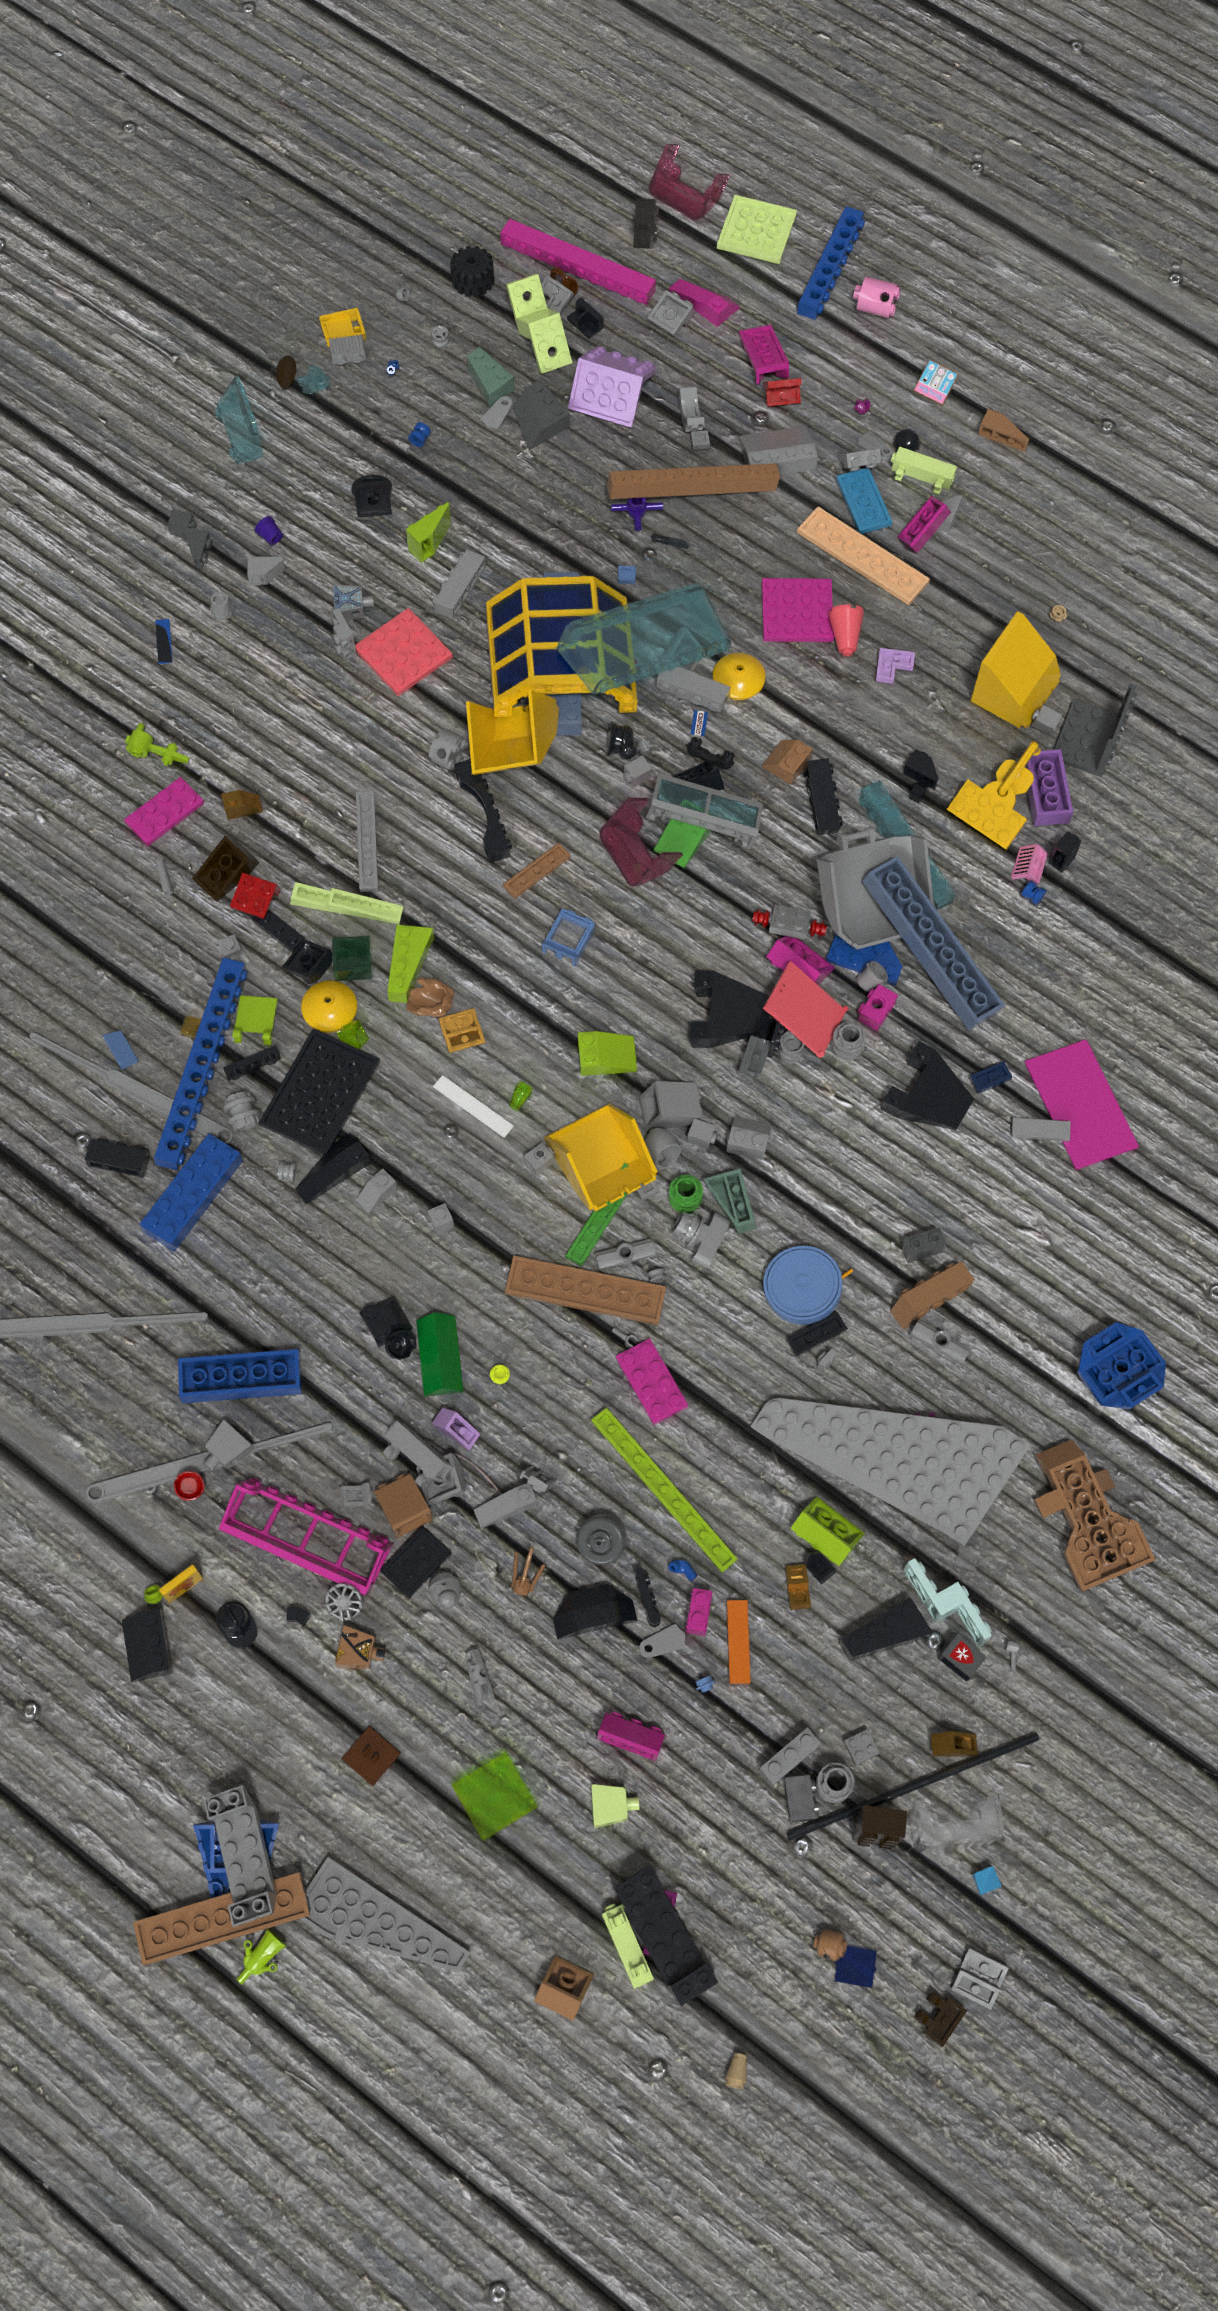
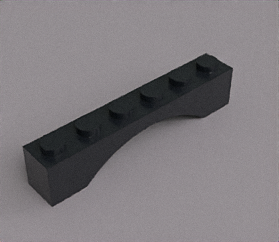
[454,759,512,863]

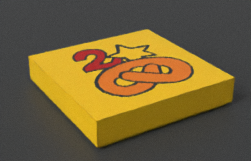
[159,1565,203,1604]

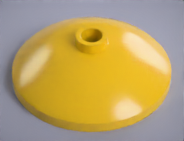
[713,653,766,700]
[301,980,358,1033]

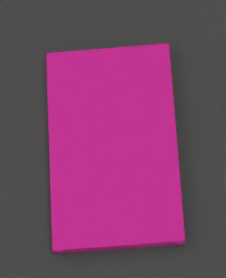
[1024,1039,1139,1170]

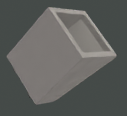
[639,1081,703,1131]

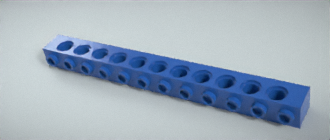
[154,958,248,1171]

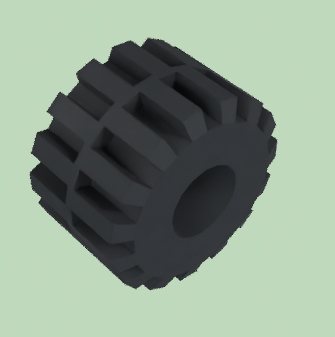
[450,246,495,297]

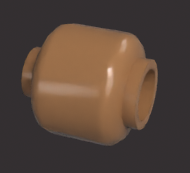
[814,1929,847,1961]

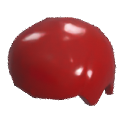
[174,1470,205,1501]

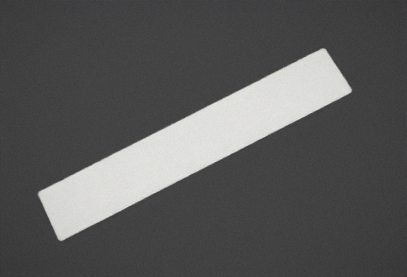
[433,1075,514,1137]

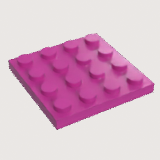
[762,578,834,642]

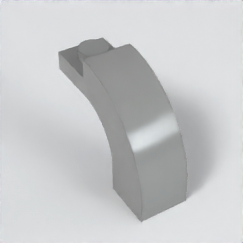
[678,386,704,432]

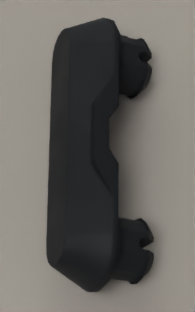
[687,736,735,770]

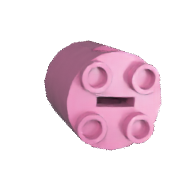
[853,276,901,318]

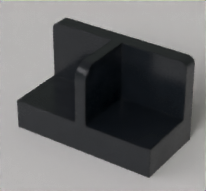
[567,298,604,339]

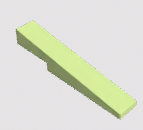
[290,882,404,924]

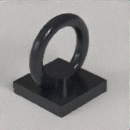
[351,475,392,517]

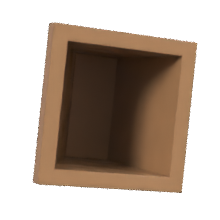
[374,1474,433,1539]

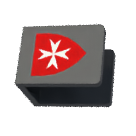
[938,1634,986,1682]

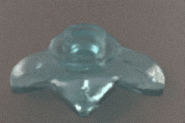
[297,366,330,394]

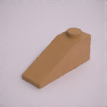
[978,409,1029,452]

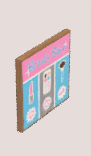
[913,359,959,405]

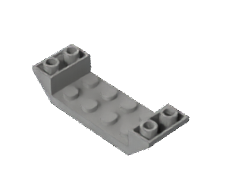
[203,1785,277,1927]

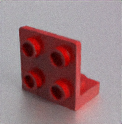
[230,873,281,919]

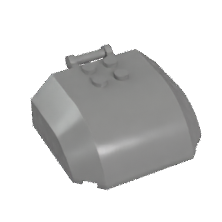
[817,827,934,950]

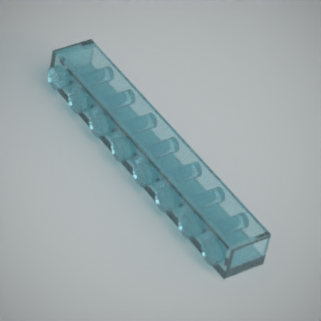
[859,781,955,910]

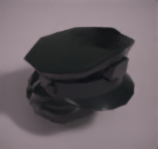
[607,721,637,759]

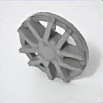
[325,1583,363,1621]

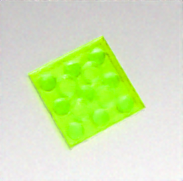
[451,1752,538,1841]

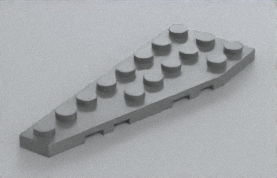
[300,1857,471,1972]

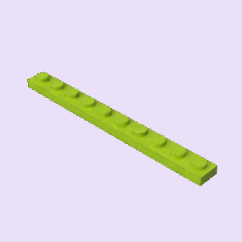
[591,1407,738,1573]

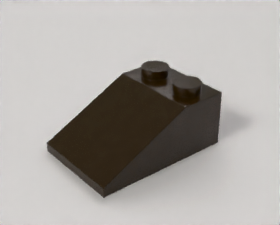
[192,836,259,902]

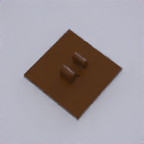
[342,1726,401,1786]

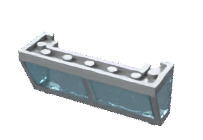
[645,773,763,849]

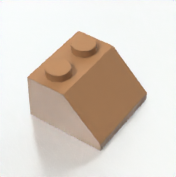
[762,740,813,785]
[534,1955,594,2021]

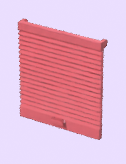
[763,961,849,1058]

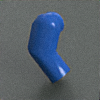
[386,360,399,376]
[668,1560,698,1582]

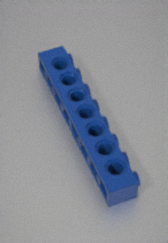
[797,206,865,320]

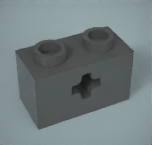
[901,1227,947,1264]

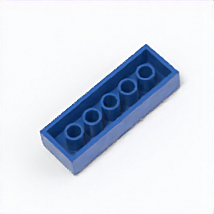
[139,1133,243,1252]
[178,1349,302,1404]

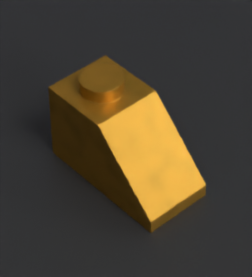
[221,790,263,820]
[931,1731,978,1757]

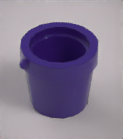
[254,516,283,545]

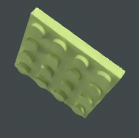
[717,195,797,264]

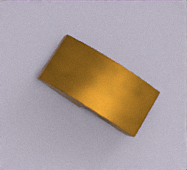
[785,1564,811,1610]

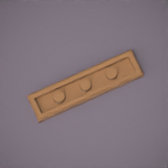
[503,843,571,899]

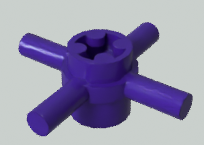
[611,497,663,531]

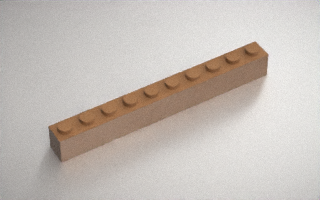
[607,463,780,499]

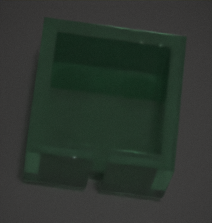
[332,936,373,981]

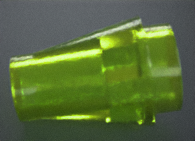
[509,1082,533,1111]

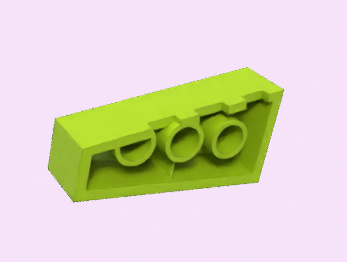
[387,925,435,1003]

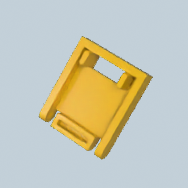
[319,308,366,347]

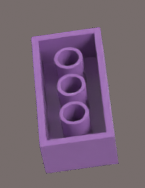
[1025,749,1073,826]

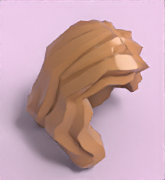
[406,977,455,1017]

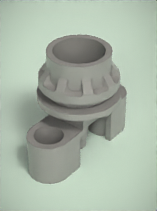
[671,1211,730,1269]

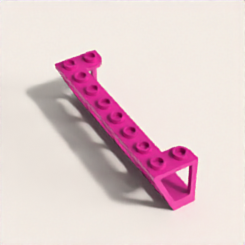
[219,1478,394,1596]

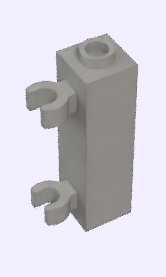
[383,1421,453,1489]

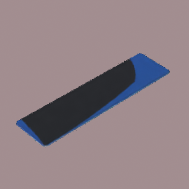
[155,619,172,664]

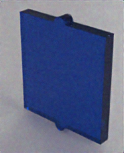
[834,1946,877,1988]

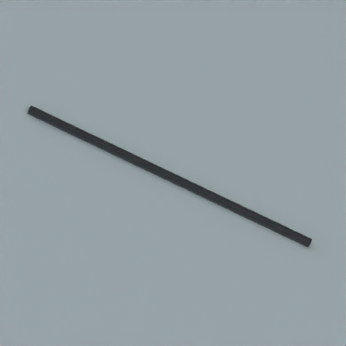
[786,1733,1040,1841]

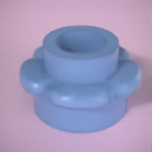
[696,1676,715,1693]

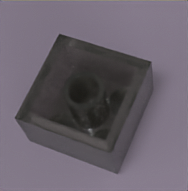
[633,198,659,249]

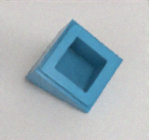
[972,1866,1002,1896]

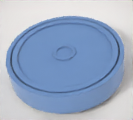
[764,1246,843,1325]

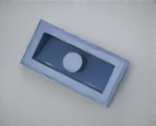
[103,1031,139,1070]

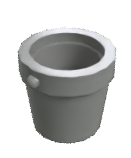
[210,592,234,621]
[857,961,888,991]

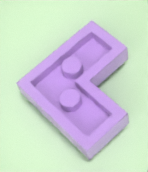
[876,648,915,684]

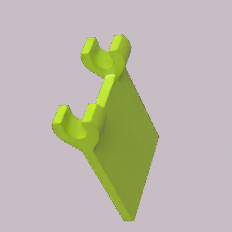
[232,995,278,1046]

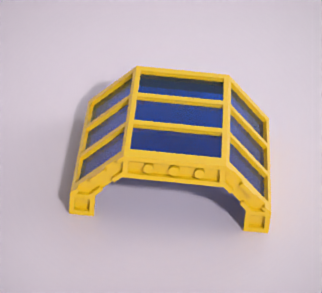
[486,576,638,717]

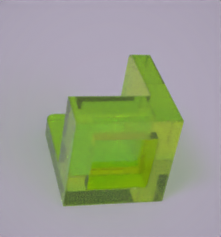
[336,1020,369,1049]

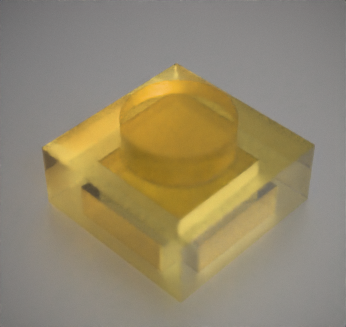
[180,1016,201,1039]

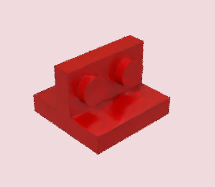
[763,378,802,406]

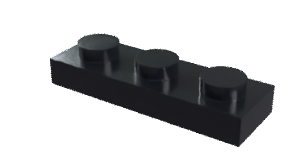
[251,909,305,953]
[223,1045,281,1081]
[786,1312,848,1357]

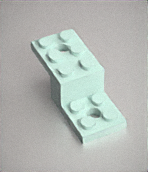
[903,1558,992,1647]

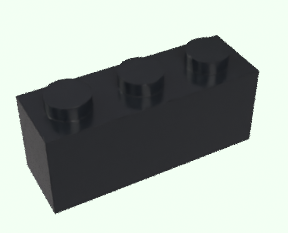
[85,1138,150,1178]

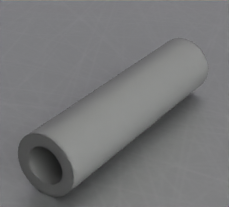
[155,859,173,896]

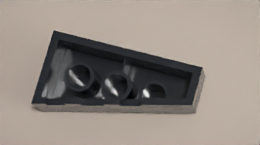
[803,758,843,836]
[839,1598,933,1661]

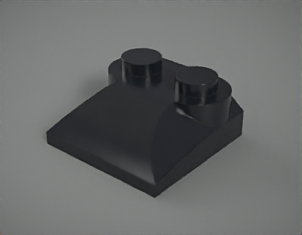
[282,939,333,984]
[359,1296,413,1348]

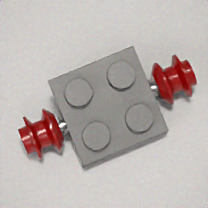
[752,904,827,940]

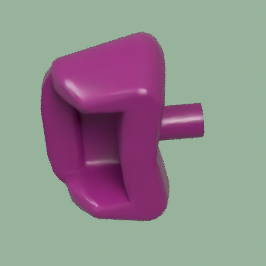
[854,399,871,415]

